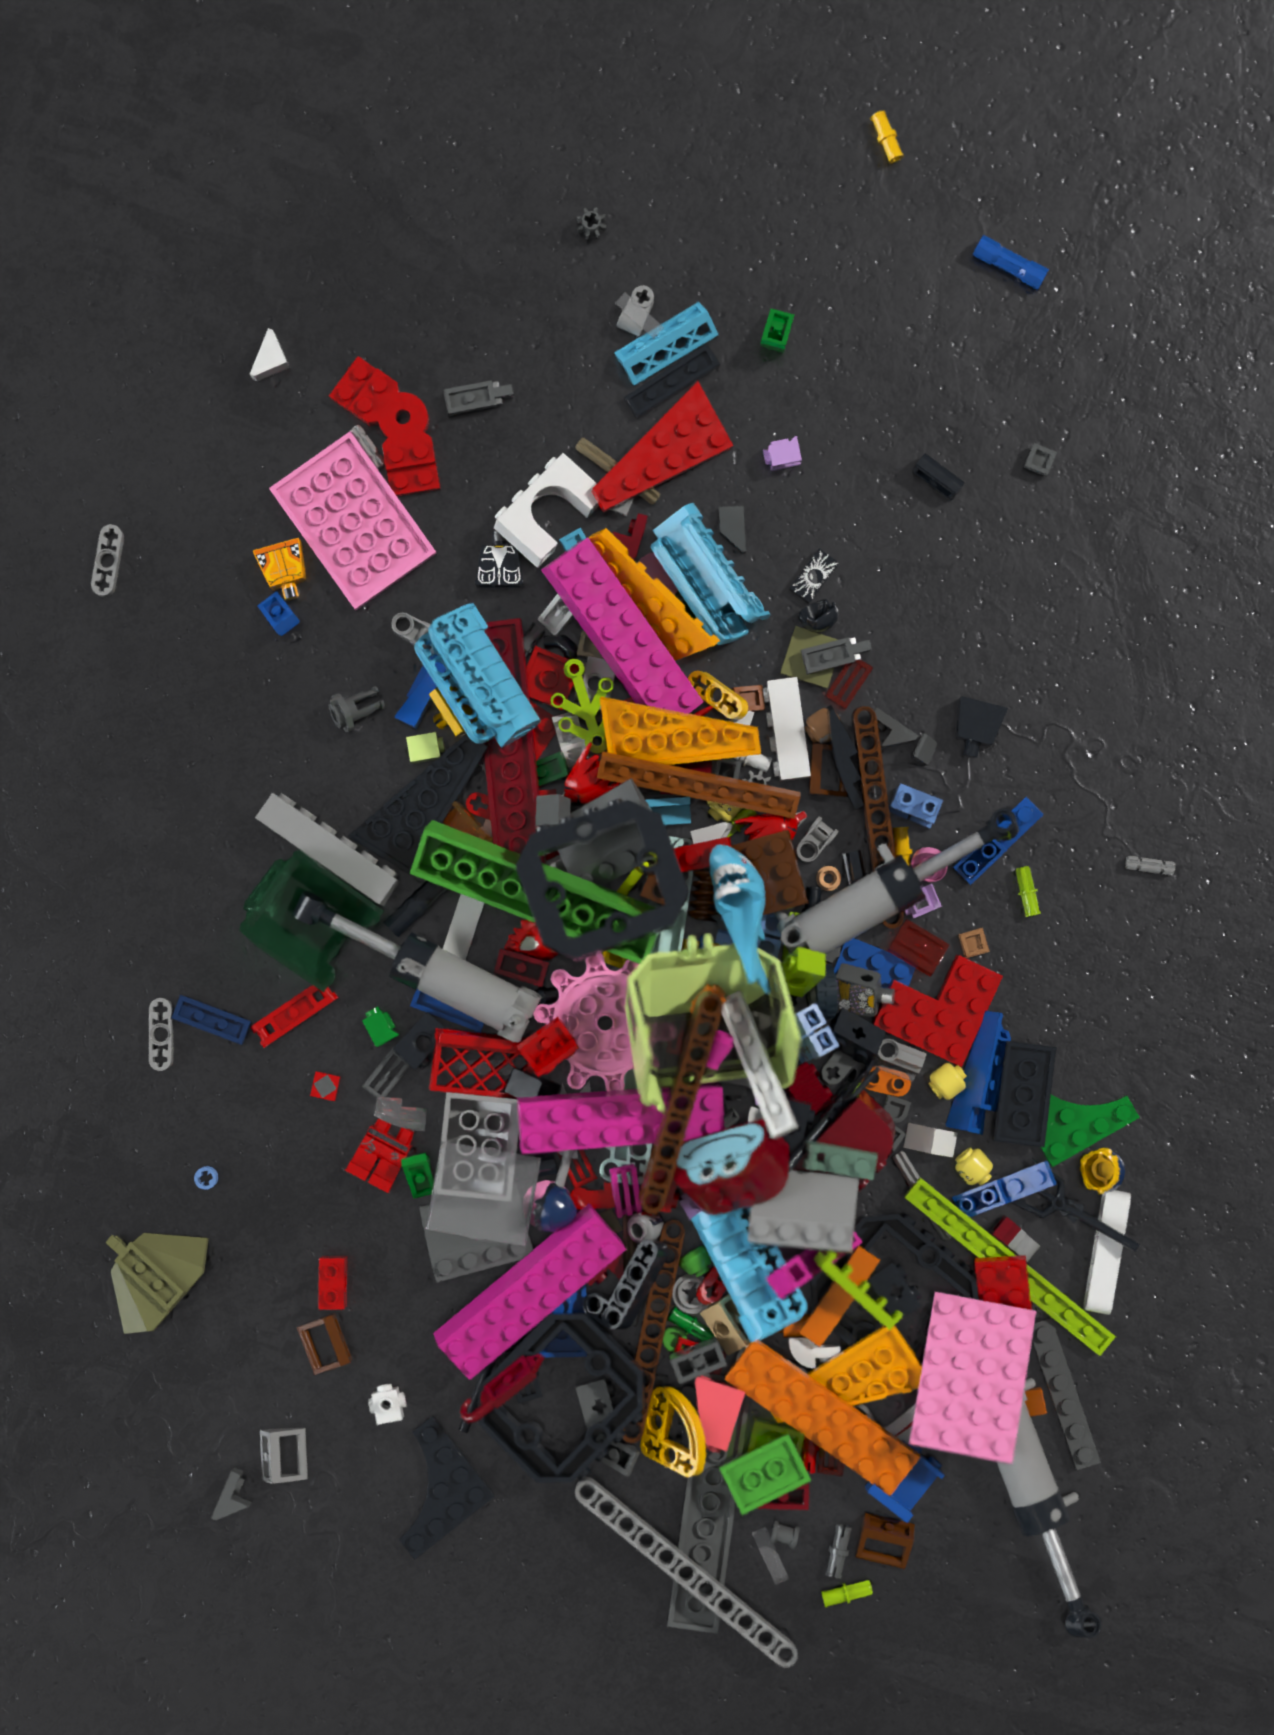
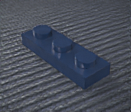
[171,995,252,1045]

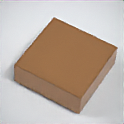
[958,928,990,958]

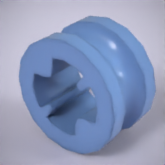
[194,1166,218,1190]

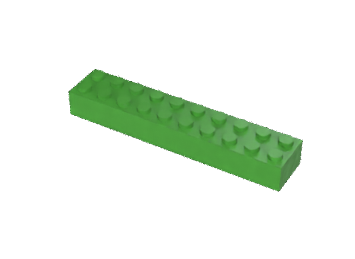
[410,820,659,964]

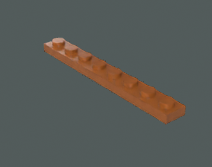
[597,751,800,819]

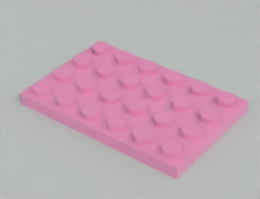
[269,432,437,610]
[909,1292,1036,1464]

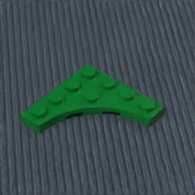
[1040,1095,1140,1167]

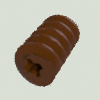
[687,869,719,922]

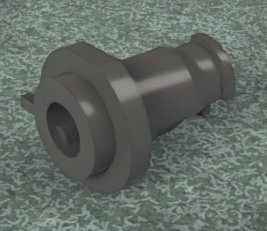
[328,686,385,732]

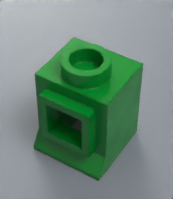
[362,1007,400,1047]

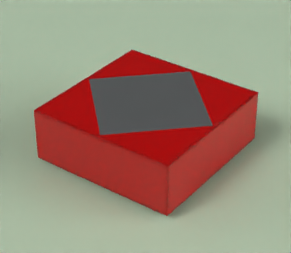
[310,1071,341,1101]

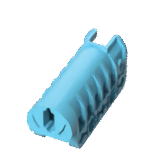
[651,503,771,645]
[414,603,541,747]
[691,1207,807,1342]

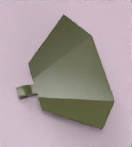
[105,1233,209,1334]

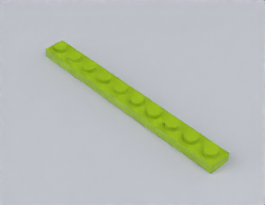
[904,1177,1116,1356]

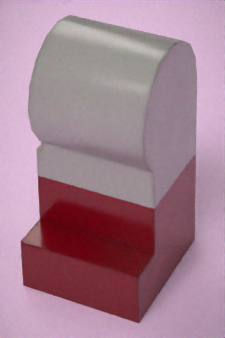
[990,1215,1040,1262]

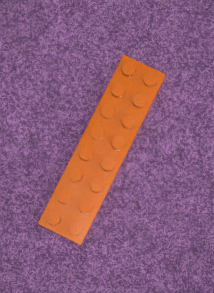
[725,1340,920,1496]

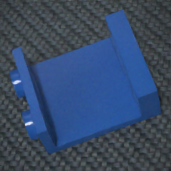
[865,1439,945,1523]

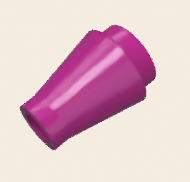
[706,1030,734,1070]

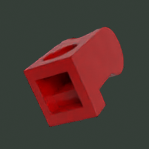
[570,1182,615,1210]

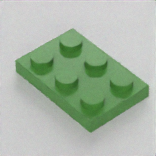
[719,1433,811,1515]

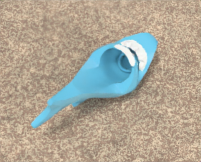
[710,844,771,994]

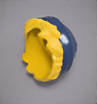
[1080,1148,1125,1194]

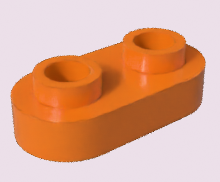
[861,1066,911,1096]

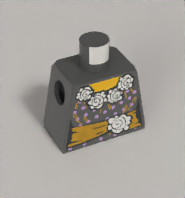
[836,963,895,1016]

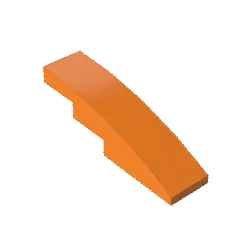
[799,1246,880,1347]

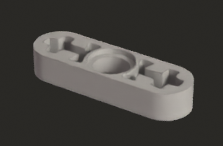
[91,524,124,597]
[149,998,173,1071]

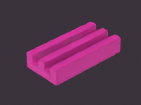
[609,1164,642,1218]

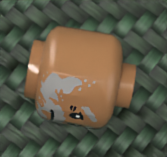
[804,708,843,744]

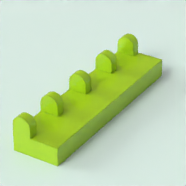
[813,1250,903,1330]

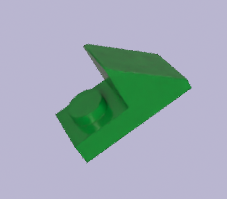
[760,308,794,353]
[401,1153,436,1199]

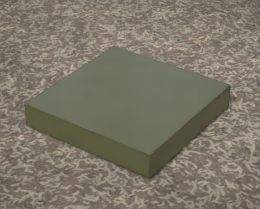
[780,626,838,689]

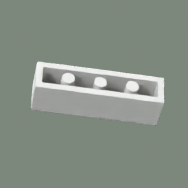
[763,677,811,782]

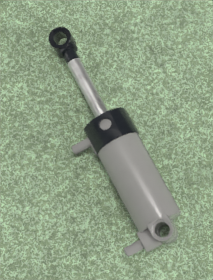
[774,808,1019,955]
[292,891,541,1042]
[997,1378,1101,1638]

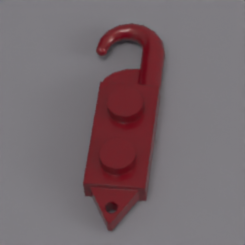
[460,1354,544,1423]

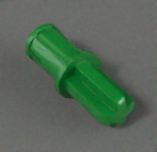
[667,1306,715,1341]

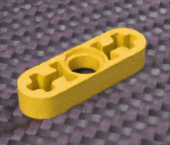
[688,671,748,720]

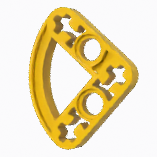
[640,1386,706,1477]

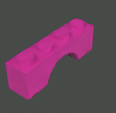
[766,1231,863,1300]

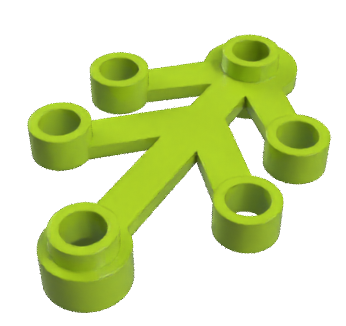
[550,659,614,753]

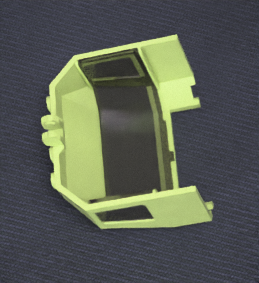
[625,934,801,1114]

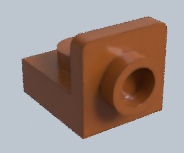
[726,685,765,712]

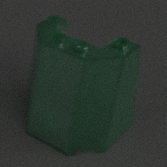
[239,849,384,992]

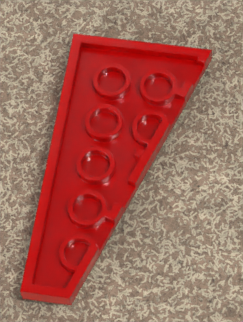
[591,381,734,513]

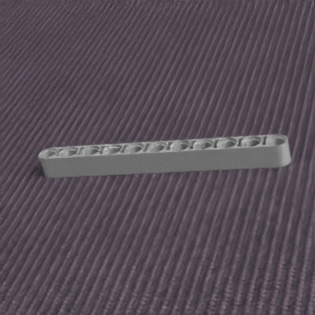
[575,1477,797,1667]

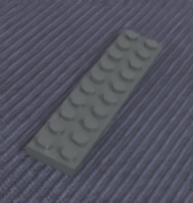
[667,1373,750,1634]

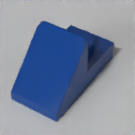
[258,591,300,636]

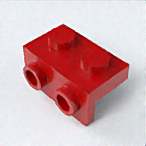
[517,1016,579,1077]

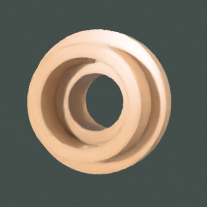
[816,866,841,891]

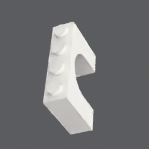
[494,453,599,568]

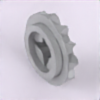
[672,1274,712,1314]

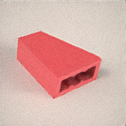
[695,1375,745,1453]

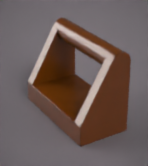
[808,743,851,798]
[297,1313,352,1375]
[855,1512,915,1569]

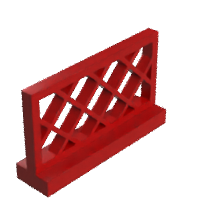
[429,1028,533,1099]

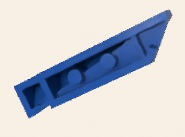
[394,639,449,730]
[946,1011,1011,1135]

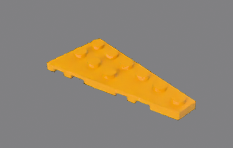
[588,528,720,661]
[600,697,761,765]
[771,1325,922,1424]

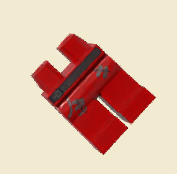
[345,1115,414,1193]

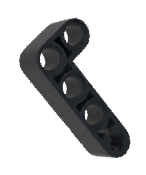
[583,1240,669,1329]

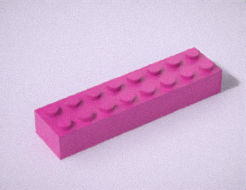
[541,537,704,714]
[517,1082,725,1154]
[433,1204,626,1380]

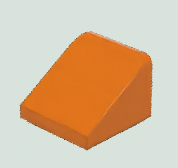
[1025,1387,1047,1416]

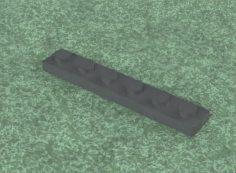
[1032,1317,1101,1471]

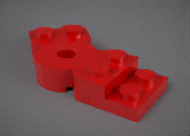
[329,356,440,497]

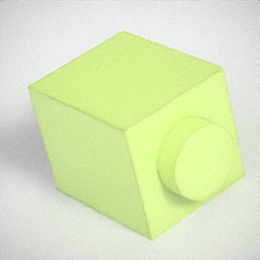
[406,732,445,764]

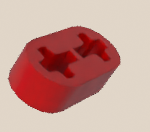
[466,792,491,821]
[696,1265,726,1305]

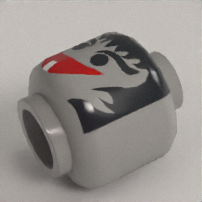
[627,1209,664,1244]

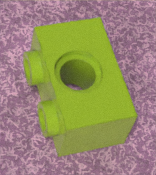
[777,947,825,997]

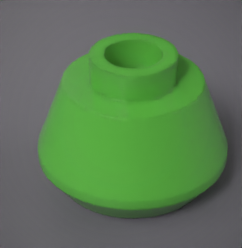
[678,1245,711,1277]

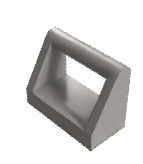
[260,1427,308,1484]

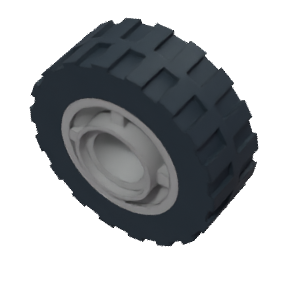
[806,964,838,1020]

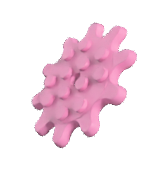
[533,953,677,1091]

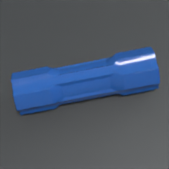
[973,235,1049,290]

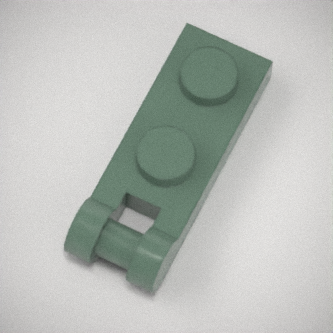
[803,1141,878,1180]

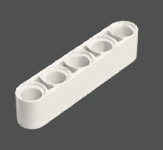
[1083,1190,1131,1315]

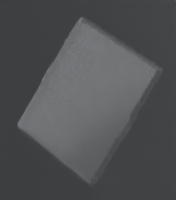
[426,1141,541,1246]

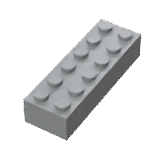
[255,793,401,906]

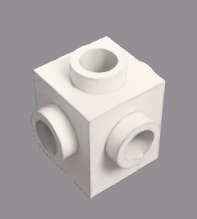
[368,1384,406,1425]

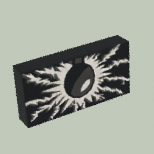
[789,548,839,603]

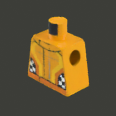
[253,538,306,601]

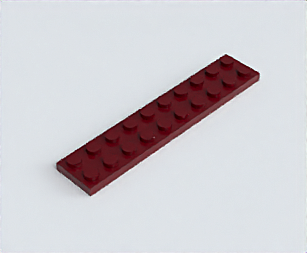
[481,618,547,865]

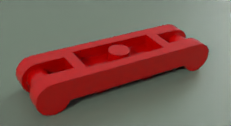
[250,977,339,1048]

